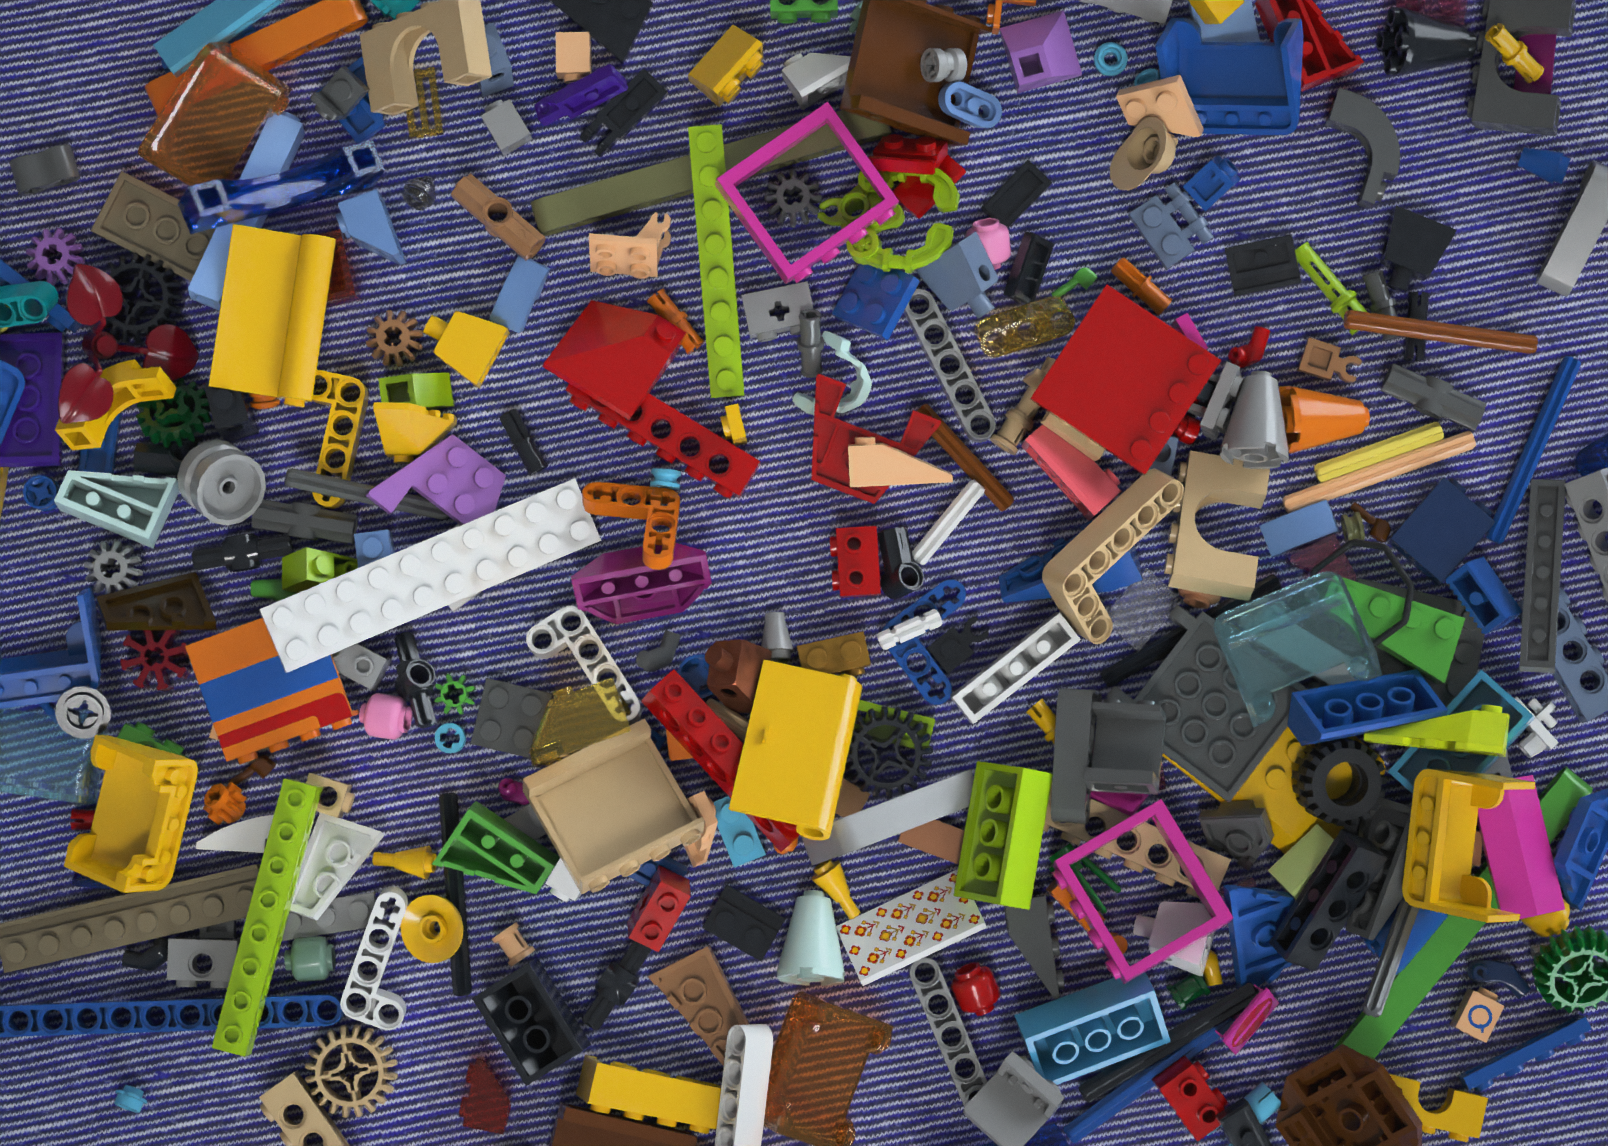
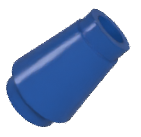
[1518,147,1571,185]

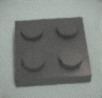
[470,678,553,760]

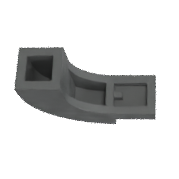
[1325,88,1400,209]

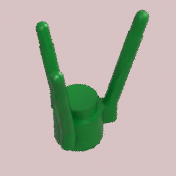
[1048,843,1121,914]

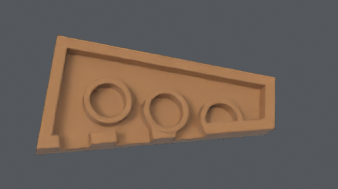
[647,945,771,1068]

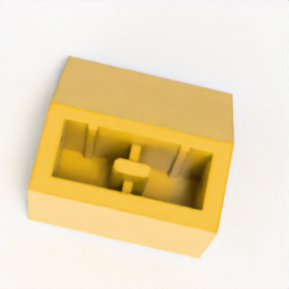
[688,25,764,107]

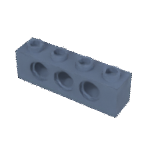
[1517,587,1608,723]

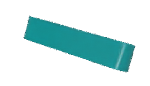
[0,281,59,328]

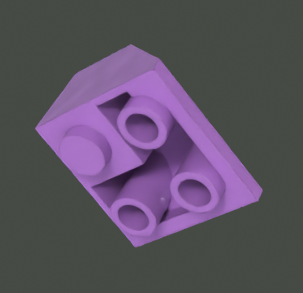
[999,10,1082,93]

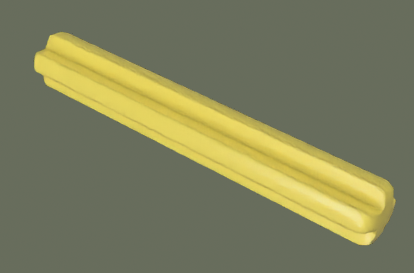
[1314,422,1444,483]

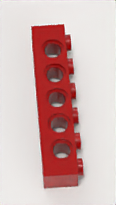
[565,384,761,499]
[641,669,800,852]

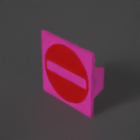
[1215,984,1279,1055]

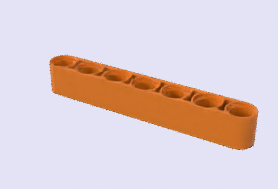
[145,0,369,119]

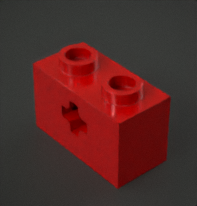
[627,865,691,952]

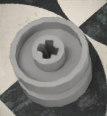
[177,439,266,526]

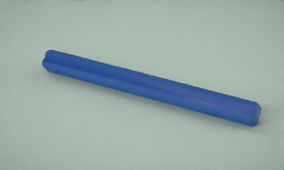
[1486,356,1581,544]
[1063,1017,1235,1144]

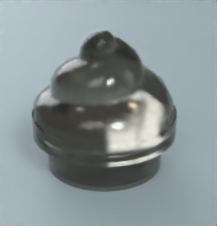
[402,176,436,211]

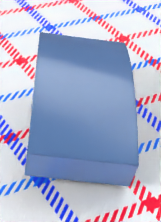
[489,255,551,333]
[1259,500,1340,557]

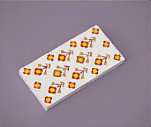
[836,869,987,986]

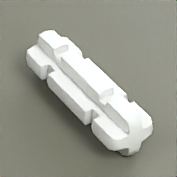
[877,609,943,650]

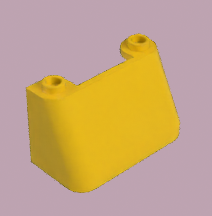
[64,735,198,893]

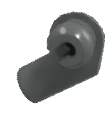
[636,630,681,672]

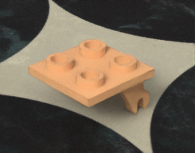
[589,212,671,279]

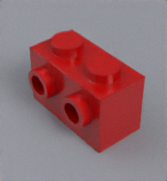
[829,526,881,598]
[1151,1055,1229,1142]

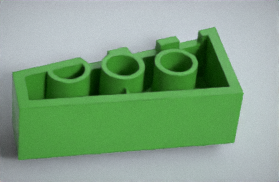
[1318,575,1465,684]

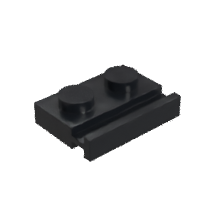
[1225,234,1302,296]
[702,885,786,961]

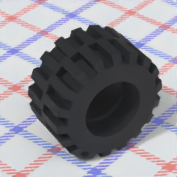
[1291,738,1387,826]

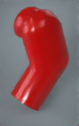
[1228,326,1271,368]

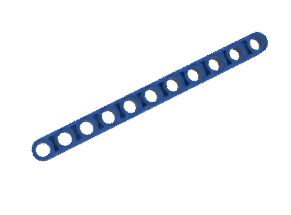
[0,993,345,1037]

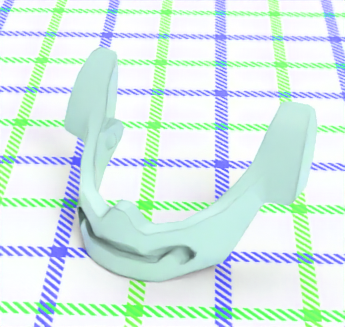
[792,331,872,415]

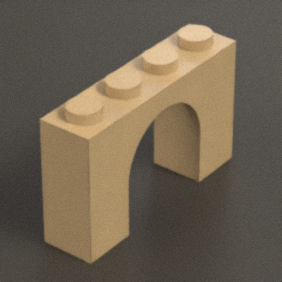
[359,0,492,116]
[1164,450,1270,601]

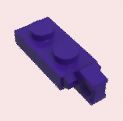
[534,64,628,126]

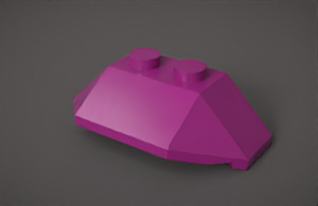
[571,543,712,625]

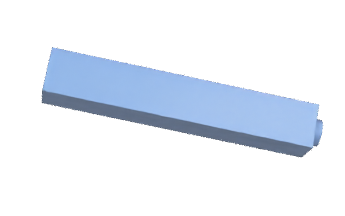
[188,110,305,311]

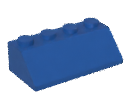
[1287,669,1448,746]

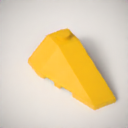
[373,402,457,464]

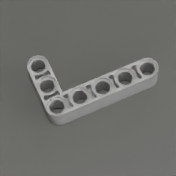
[801,769,974,865]

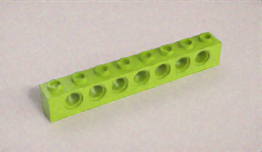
[212,778,323,1057]

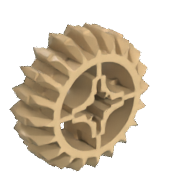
[305,1024,398,1118]

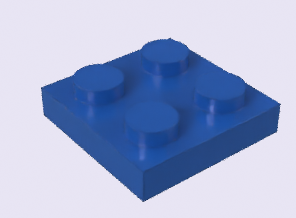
[832,264,920,340]

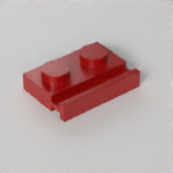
[868,134,948,175]

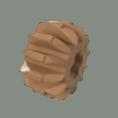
[366,310,424,367]

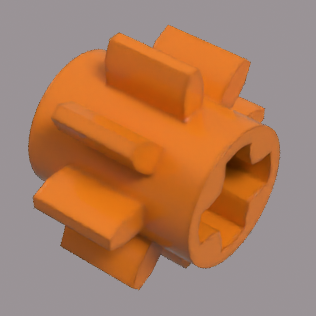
[203,782,247,825]

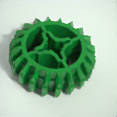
[1532,925,1608,1014]

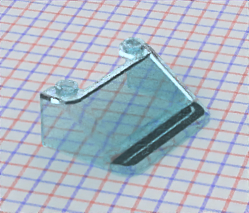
[1214,571,1382,727]

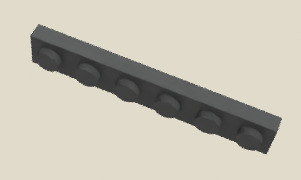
[1519,479,1566,673]

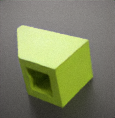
[378,372,454,410]
[282,547,358,593]

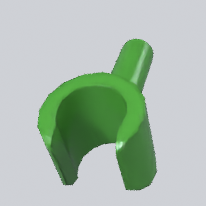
[1051,267,1098,300]

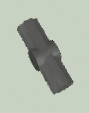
[1380,363,1486,431]
[252,499,358,544]

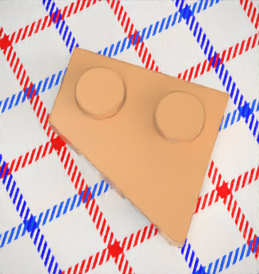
[1116,75,1204,137]
[684,791,718,868]

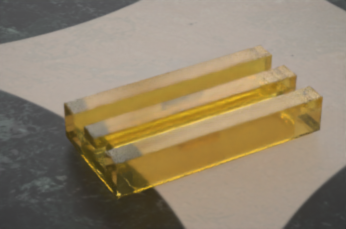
[406,67,444,139]

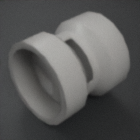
[920,48,967,82]

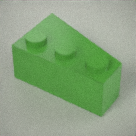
[432,801,560,894]

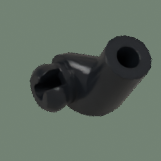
[122,938,168,971]

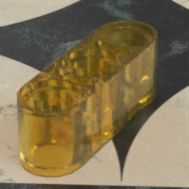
[974,296,1075,358]

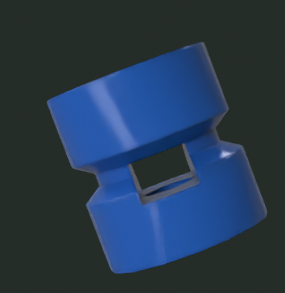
[677,654,714,700]

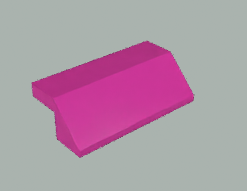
[1477,775,1565,923]

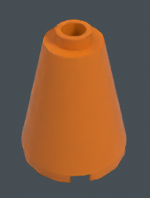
[1279,386,1370,454]

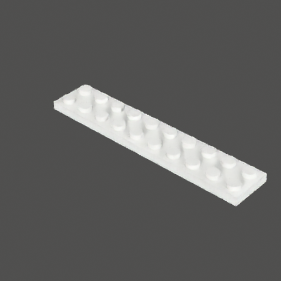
[259,478,601,673]

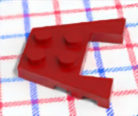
[811,373,941,504]

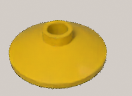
[400,895,464,963]

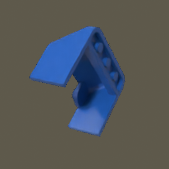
[0,585,101,709]

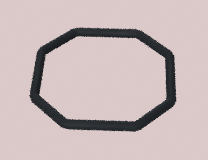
[1305,539,1415,652]

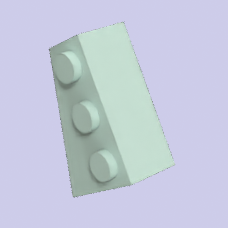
[54,470,179,548]

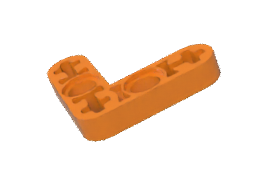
[582,482,680,570]

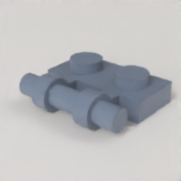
[1128,182,1214,270]

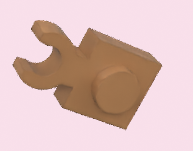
[1297,337,1362,383]

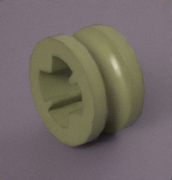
[1341,511,1365,542]

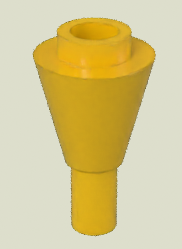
[372,846,437,880]
[811,859,861,920]

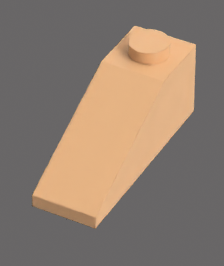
[848,437,953,487]

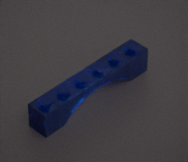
[178,140,386,234]

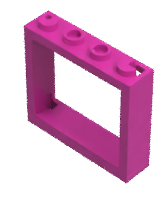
[715,102,899,284]
[1051,799,1234,984]

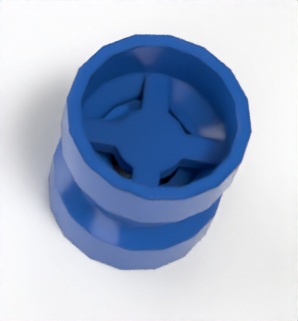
[23,475,61,512]

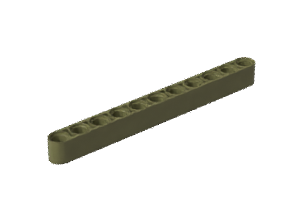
[530,110,892,236]

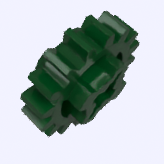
[136,378,211,448]

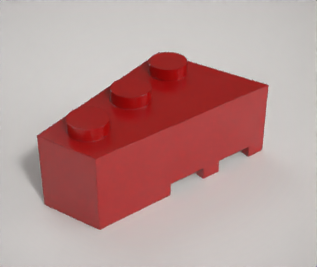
[1255,0,1364,92]

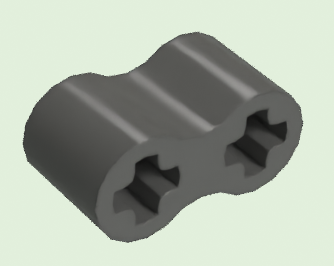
[9,144,80,196]

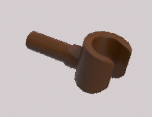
[1350,502,1391,543]
[228,755,276,785]

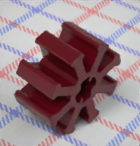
[120,630,191,692]

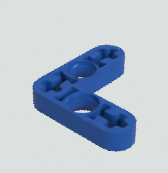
[882,580,966,705]

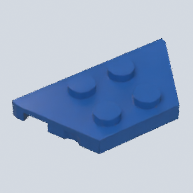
[1553,788,1608,911]
[1223,884,1295,989]

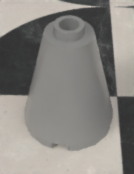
[1220,371,1289,469]

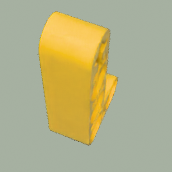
[312,370,369,509]

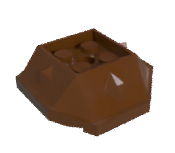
[1275,1044,1422,1146]

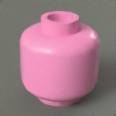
[965,218,1011,270]
[359,693,412,740]

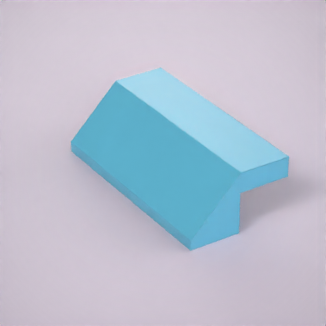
[153,0,286,78]

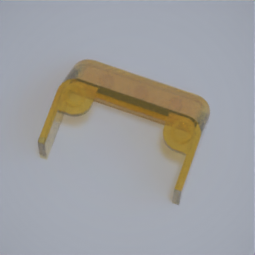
[528,678,631,768]

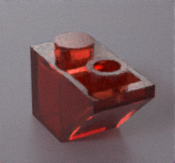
[459,1056,513,1134]

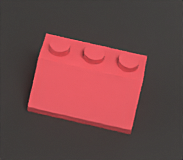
[1021,425,1122,521]

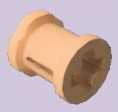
[491,922,535,967]

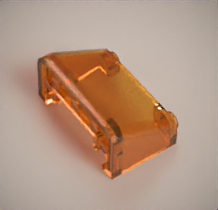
[138,42,292,201]
[763,991,894,1146]

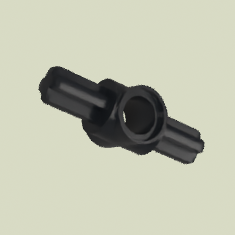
[192,533,293,572]
[394,632,436,729]
[582,941,652,1030]

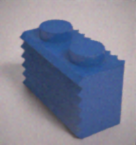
[1446,557,1523,634]

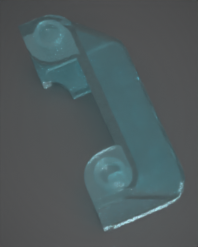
[0,709,109,804]

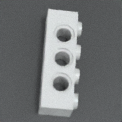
[950,612,1081,724]

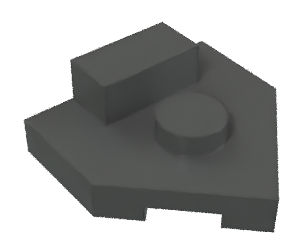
[1198,800,1274,871]

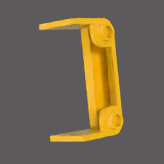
[1402,769,1535,923]

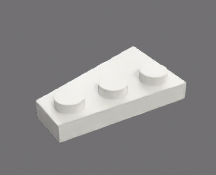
[290,813,385,920]

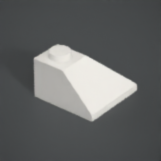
[782,53,851,110]

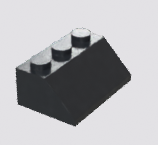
[472,957,591,1086]

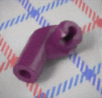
[498,778,529,805]

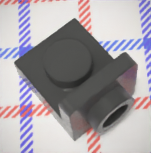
[310,66,370,121]

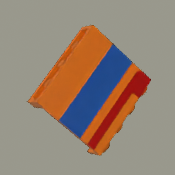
[185,618,360,764]

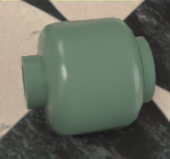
[284,936,336,982]

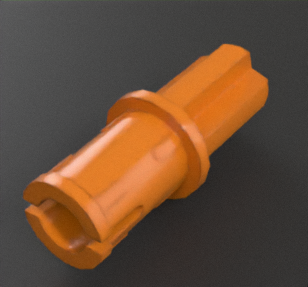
[1111,258,1173,316]

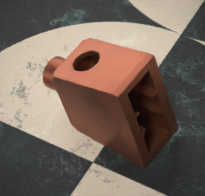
[705,639,772,714]

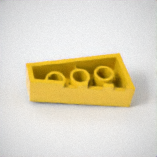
[576,1054,721,1134]

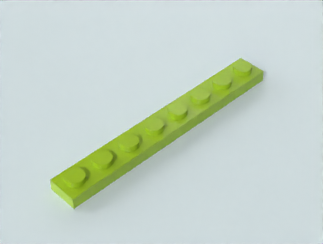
[688,124,744,398]

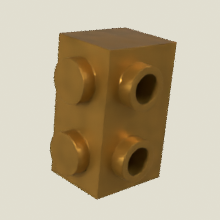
[797,631,871,676]

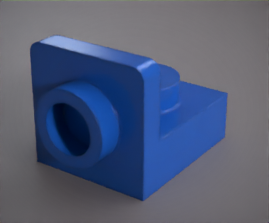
[1183,155,1241,211]

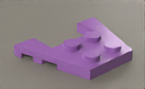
[365,434,506,525]

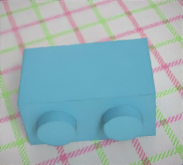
[713,796,766,868]

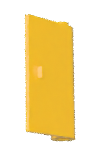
[208,224,336,408]
[729,659,863,840]

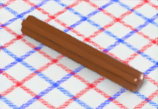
[916,403,1015,512]

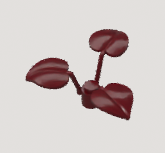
[58,264,199,424]

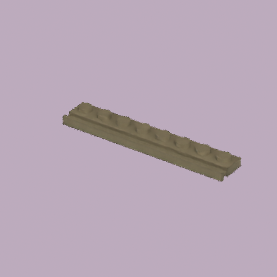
[0,864,260,973]

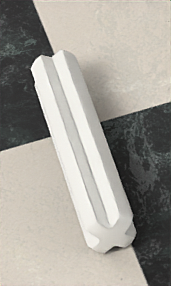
[912,480,985,565]

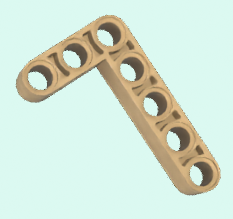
[1042,468,1184,644]

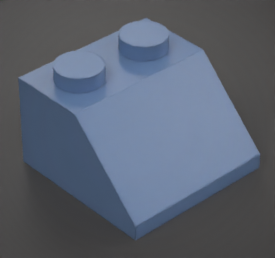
[335,189,407,265]

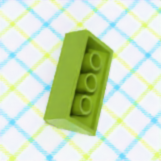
[953,761,1053,910]

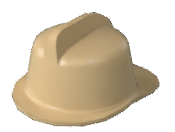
[1110,117,1178,191]

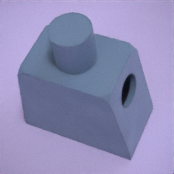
[477,22,514,97]
[916,231,998,319]

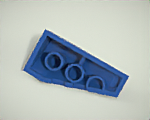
[999,519,1143,603]

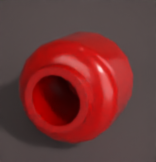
[951,962,1001,1016]

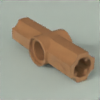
[451,173,546,261]

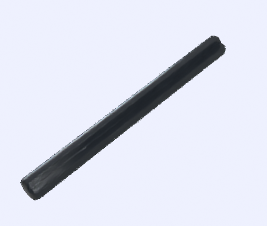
[1100,574,1282,687]
[439,793,472,996]
[1078,983,1258,1103]

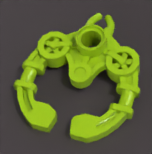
[817,168,960,273]

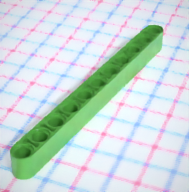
[1333,766,1593,1059]

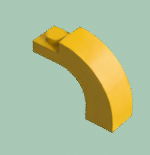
[55,359,177,450]

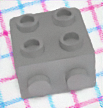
[963,1051,1065,1146]

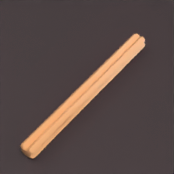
[1282,431,1476,514]

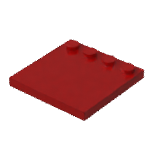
[1030,284,1221,475]

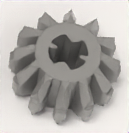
[84,540,143,595]

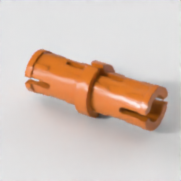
[647,288,705,355]

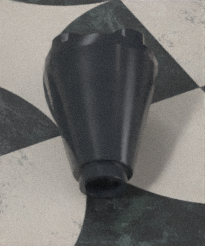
[1376,7,1476,76]

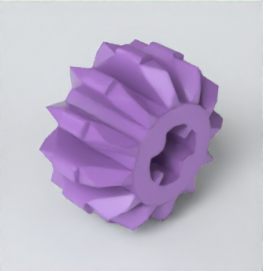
[26,228,85,286]

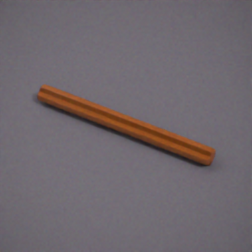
[1343,310,1538,354]

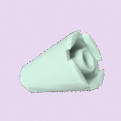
[777,890,845,986]

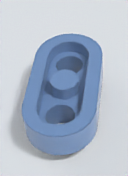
[938,82,1002,128]

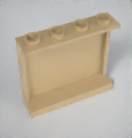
[523,718,705,894]

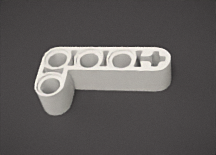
[526,606,642,726]
[340,886,408,1030]

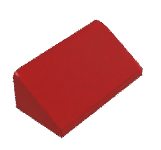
[892,154,966,219]

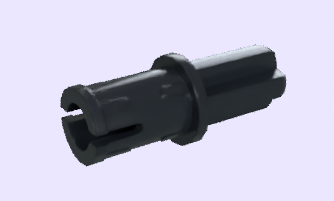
[500,409,548,476]

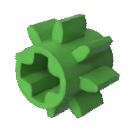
[434,674,476,715]

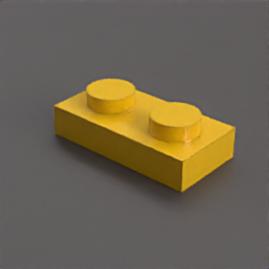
[720,403,747,446]

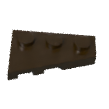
[96,571,217,631]

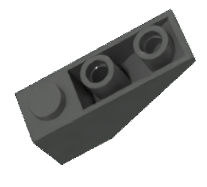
[1004,895,1065,999]

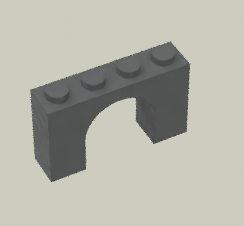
[1467,0,1576,136]

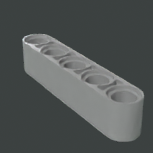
[904,289,996,443]
[909,957,987,1107]

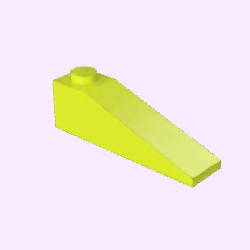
[1363,705,1510,757]

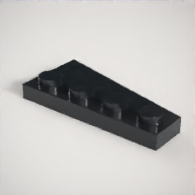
[548,0,653,64]

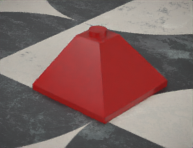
[542,300,687,420]

